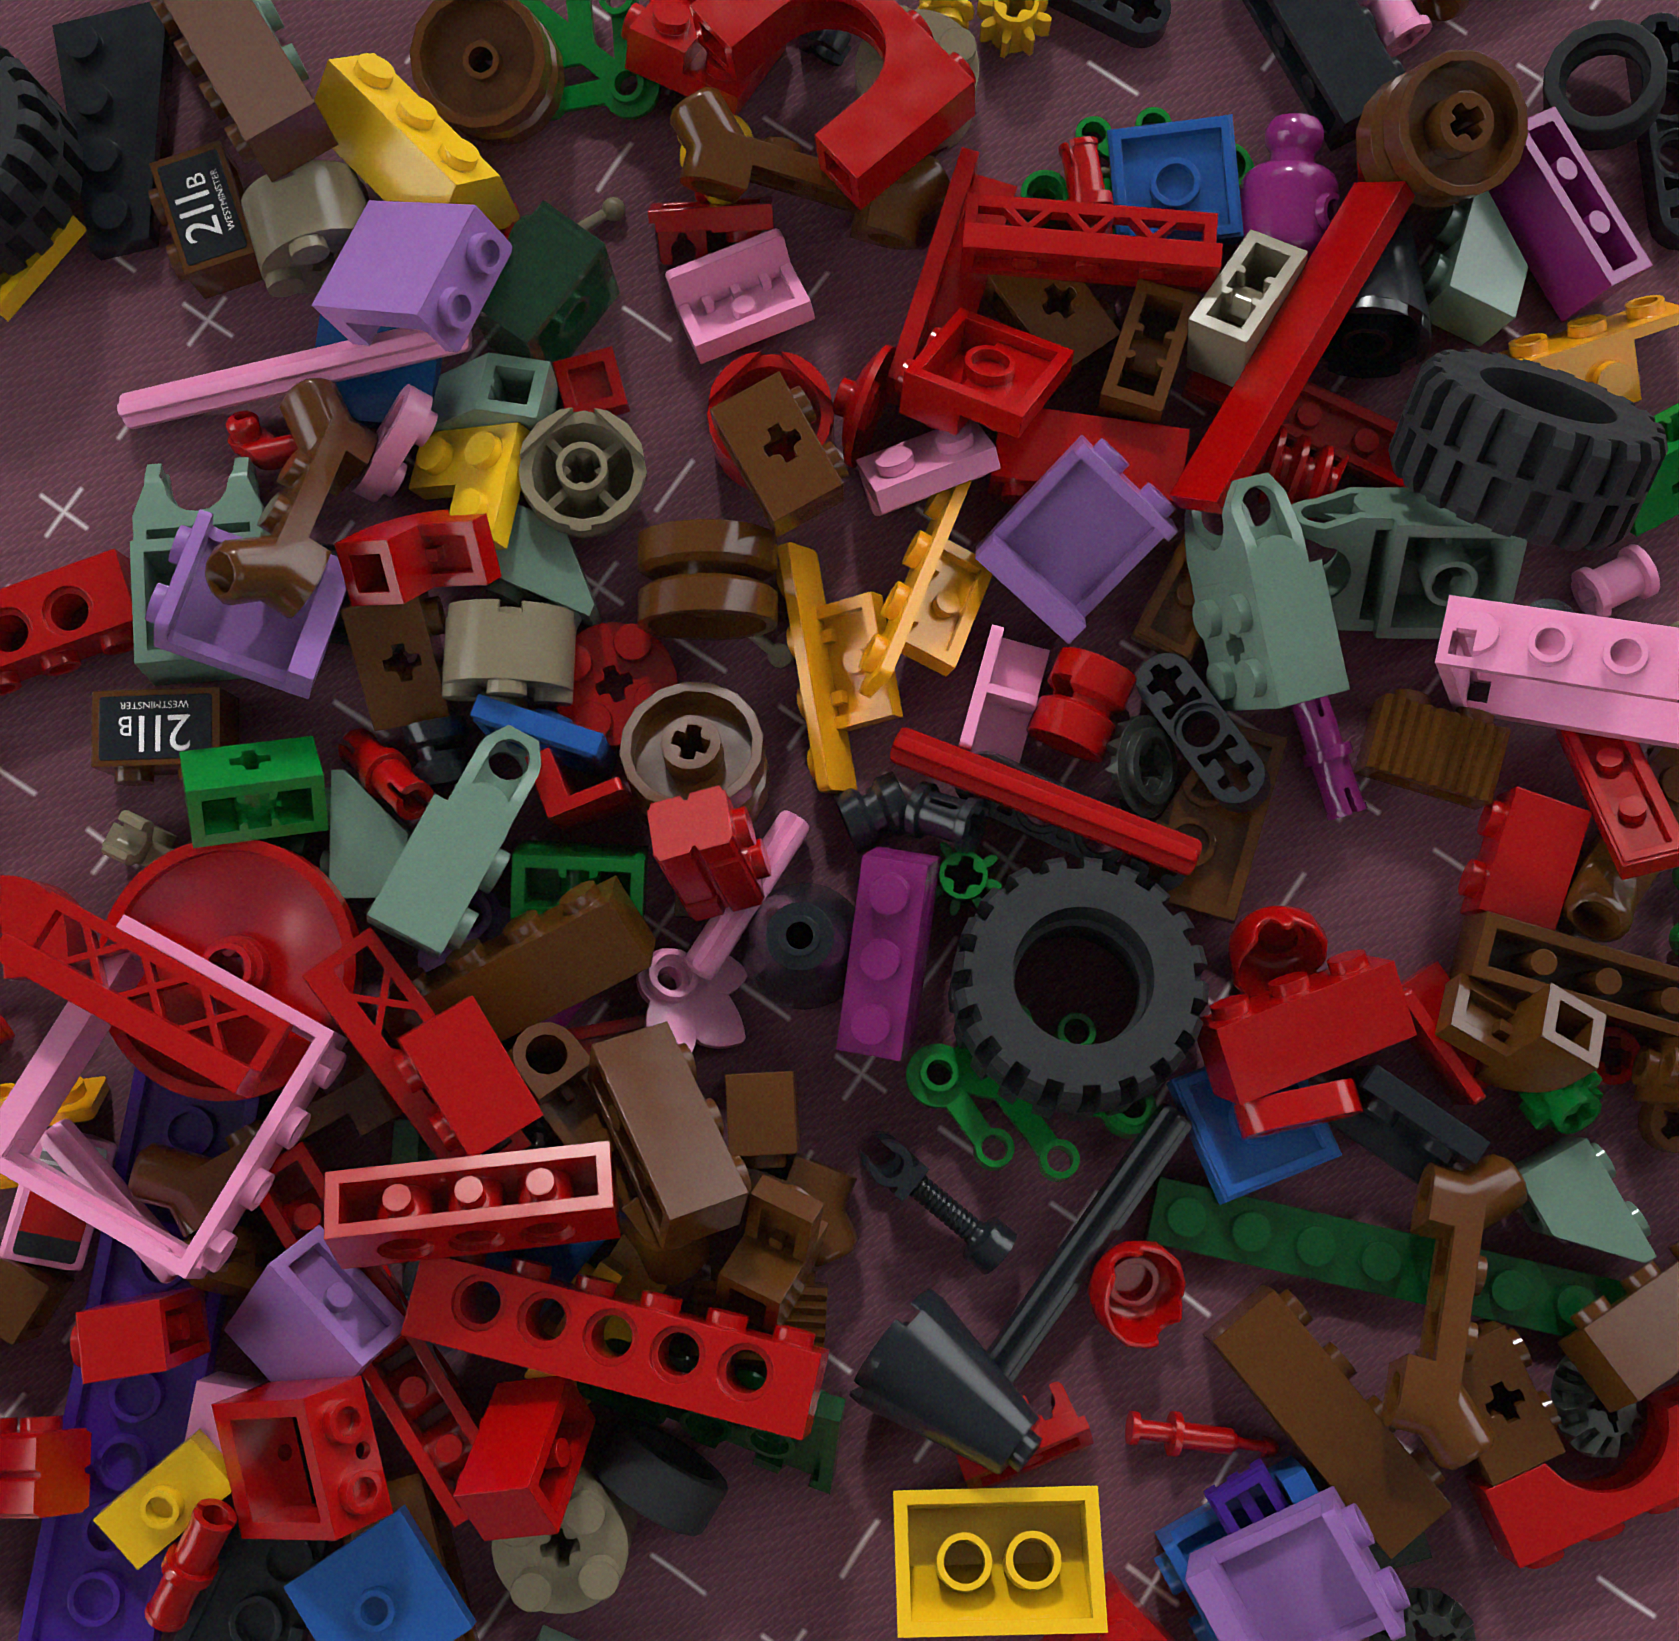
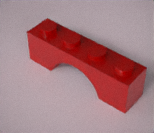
[1464,1381,1679,1569]

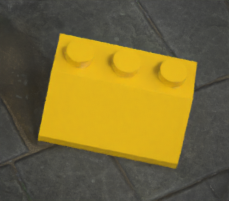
[314,53,520,230]
[893,1486,1108,1638]

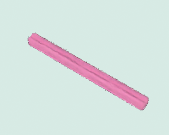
[117,328,473,429]

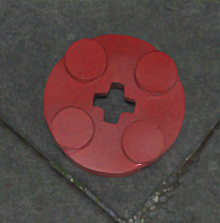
[555,622,679,750]

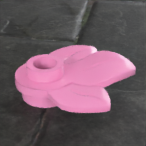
[636,948,748,1052]

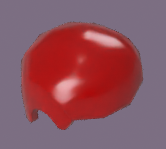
[1228,906,1328,999]
[1087,1241,1186,1349]

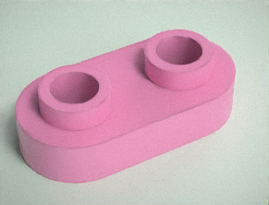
[350,384,438,503]

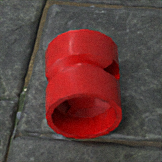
[1026,647,1137,763]

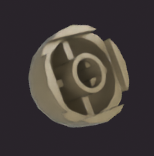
[519,407,647,539]

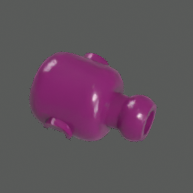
[1235,113,1340,262]

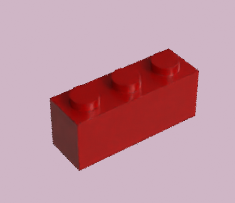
[987,408,1190,518]
[1197,949,1417,1105]

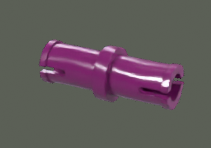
[1289,696,1368,821]

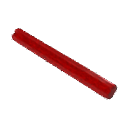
[890,727,1202,876]

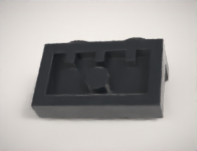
[1328,1065,1491,1185]

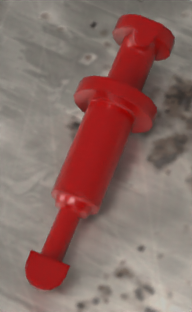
[1125,1410,1279,1458]

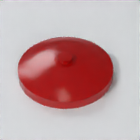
[99,840,363,1102]

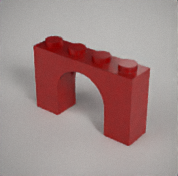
[690,0,976,210]

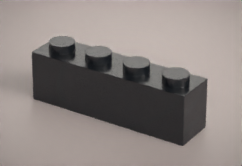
[1242,0,1406,151]

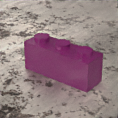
[1488,106,1653,322]
[836,846,941,1061]

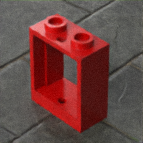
[211,1375,393,1541]

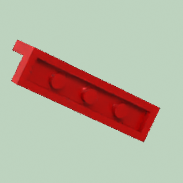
[886,147,1018,406]
[960,193,1223,293]
[0,891,294,1098]
[302,926,531,1160]

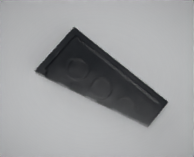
[52,2,173,261]
[173,1417,329,1641]

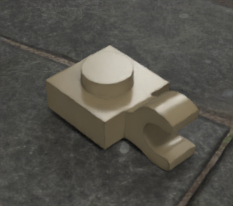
[101,810,177,867]

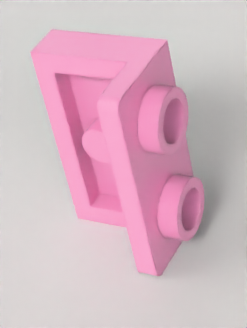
[665,228,815,364]
[856,419,1001,516]

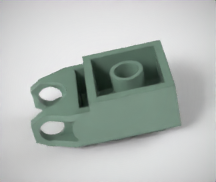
[130,457,265,686]
[1185,472,1350,711]
[1291,487,1527,639]
[367,725,541,959]

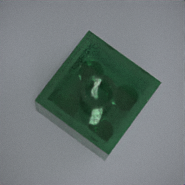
[476,200,620,377]

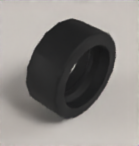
[1543,19,1668,151]
[595,1418,728,1537]

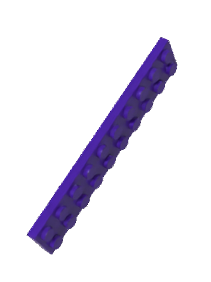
[17,1067,268,1641]

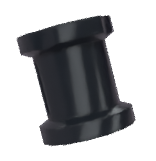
[904,781,989,854]

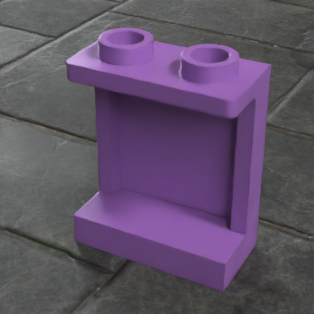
[312,200,512,352]
[975,435,1178,644]
[145,509,348,700]
[224,1225,405,1382]
[1185,1486,1410,1641]

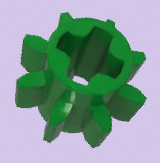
[935,842,1002,918]
[1517,1071,1603,1134]

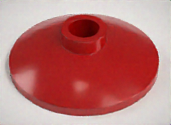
[832,344,896,469]

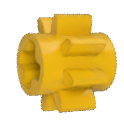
[977,0,1052,58]

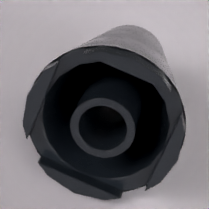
[1322,213,1433,379]
[740,882,855,1010]
[849,1288,1043,1475]

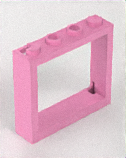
[1435,595,1679,749]
[0,914,348,1279]

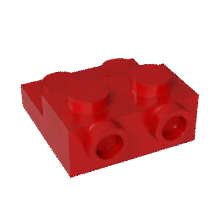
[622,0,786,115]
[895,307,1074,438]

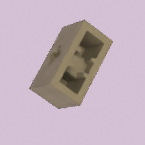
[1186,229,1308,387]

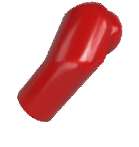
[225,410,299,470]

